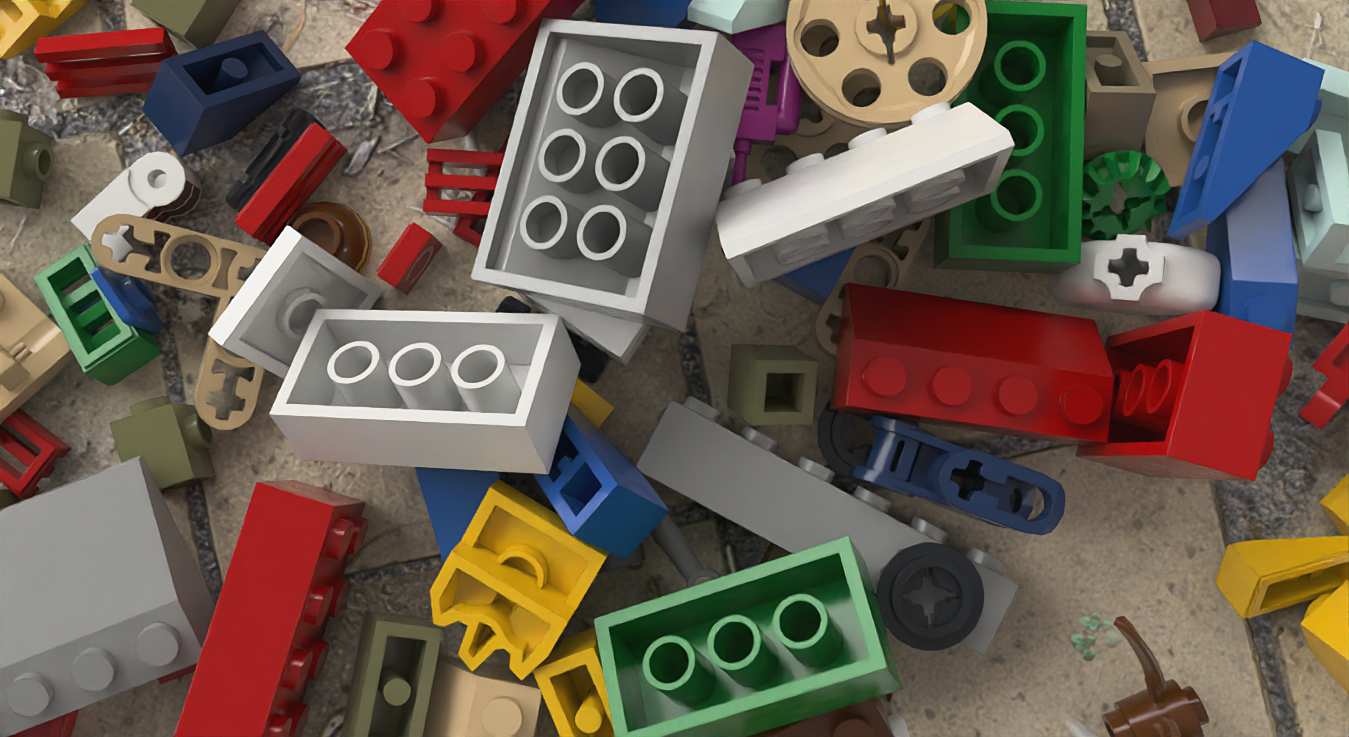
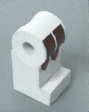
[70,151,202,264]

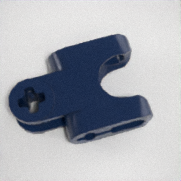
[852,414,1066,535]

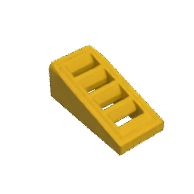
[1215,536,1349,619]

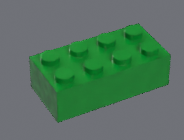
[933,0,1087,274]
[594,536,903,737]

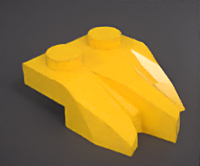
[430,479,609,681]

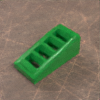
[34,241,161,386]

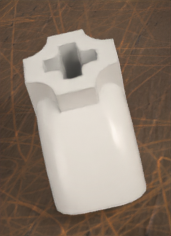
[1052,234,1221,315]

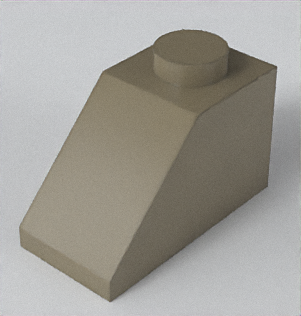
[1083,30,1157,162]

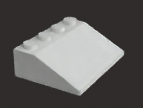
[715,102,1015,289]

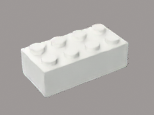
[269,309,581,474]

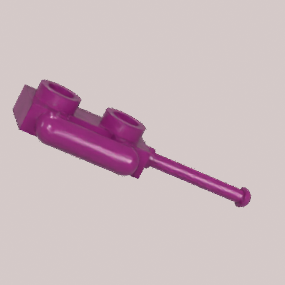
[721,25,807,257]

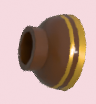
[284,200,373,274]

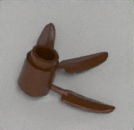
[1102,616,1209,737]

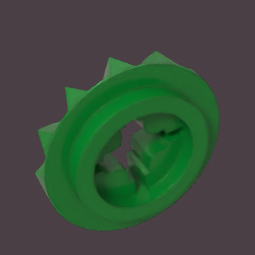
[1081,150,1172,241]

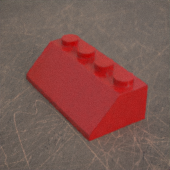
[829,282,1114,445]

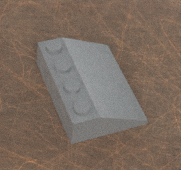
[470,18,755,332]
[0,455,216,737]

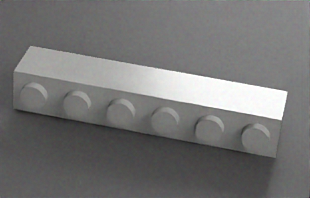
[636,396,1020,656]

